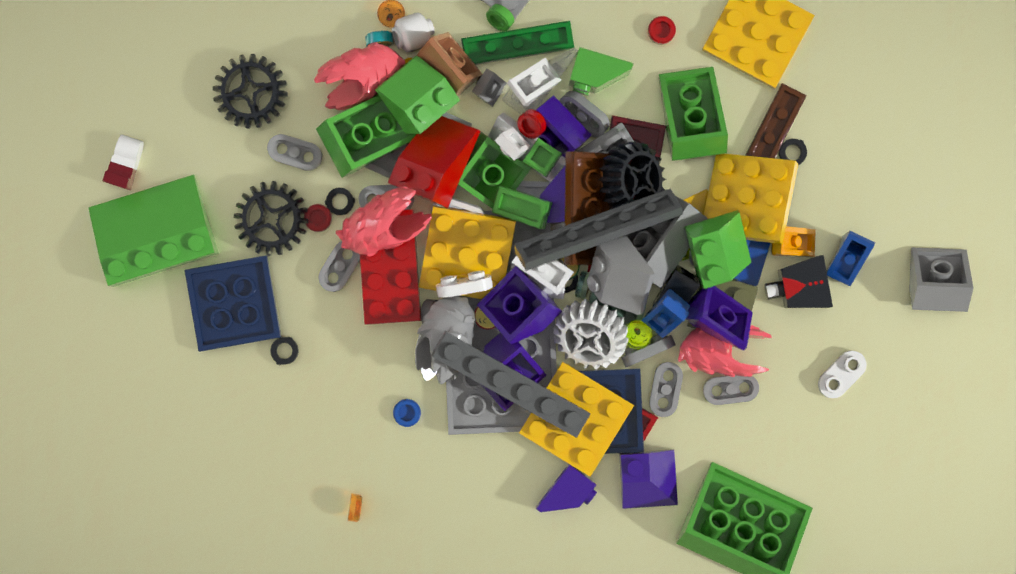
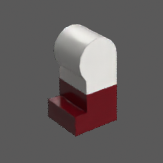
[102,134,144,191]

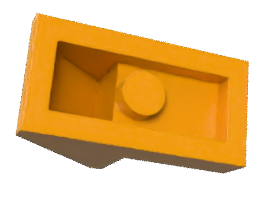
[772,227,816,257]

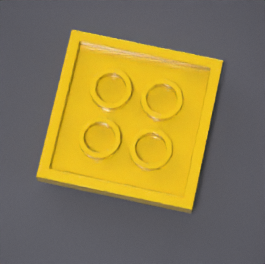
[702,0,815,89]
[704,154,798,244]
[419,205,516,299]
[519,361,634,477]

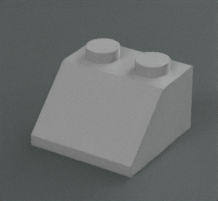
[587,236,655,315]
[909,247,974,312]

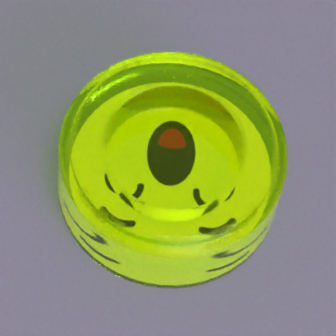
[626,320,652,350]

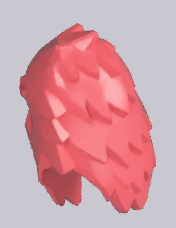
[314,42,406,110]
[336,187,432,257]
[678,325,772,377]

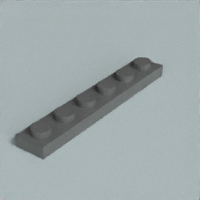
[514,189,683,271]
[431,331,591,438]

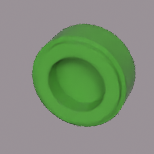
[486,4,514,31]

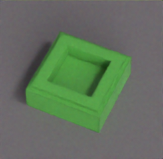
[523,138,562,178]

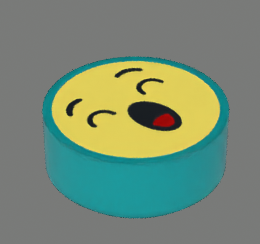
[365,31,394,47]

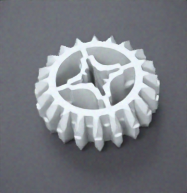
[553,298,628,370]

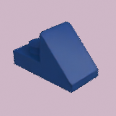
[827,231,875,286]
[641,289,690,338]

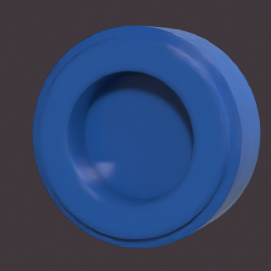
[393,399,421,427]

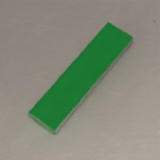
[461,21,574,65]

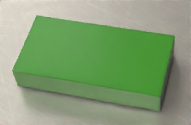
[492,186,553,229]

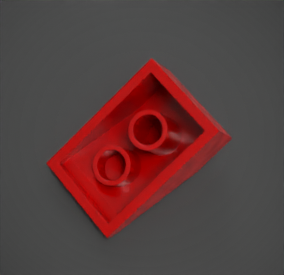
[388,116,481,208]

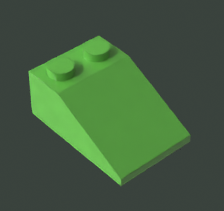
[659,67,728,161]
[316,95,416,178]

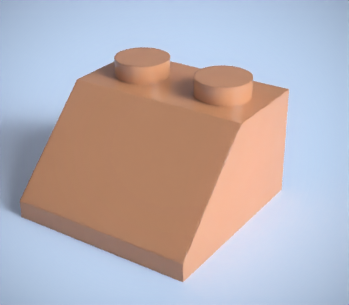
[416,32,483,96]

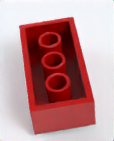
[360,209,421,325]

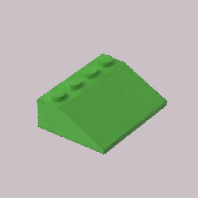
[89,175,219,287]
[676,462,813,574]

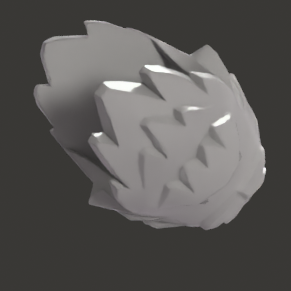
[415,296,476,384]

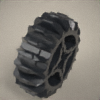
[213,54,288,129]
[598,141,666,209]
[234,181,309,256]

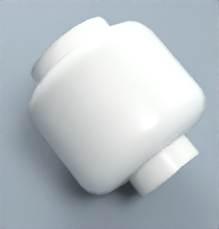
[391,13,435,52]

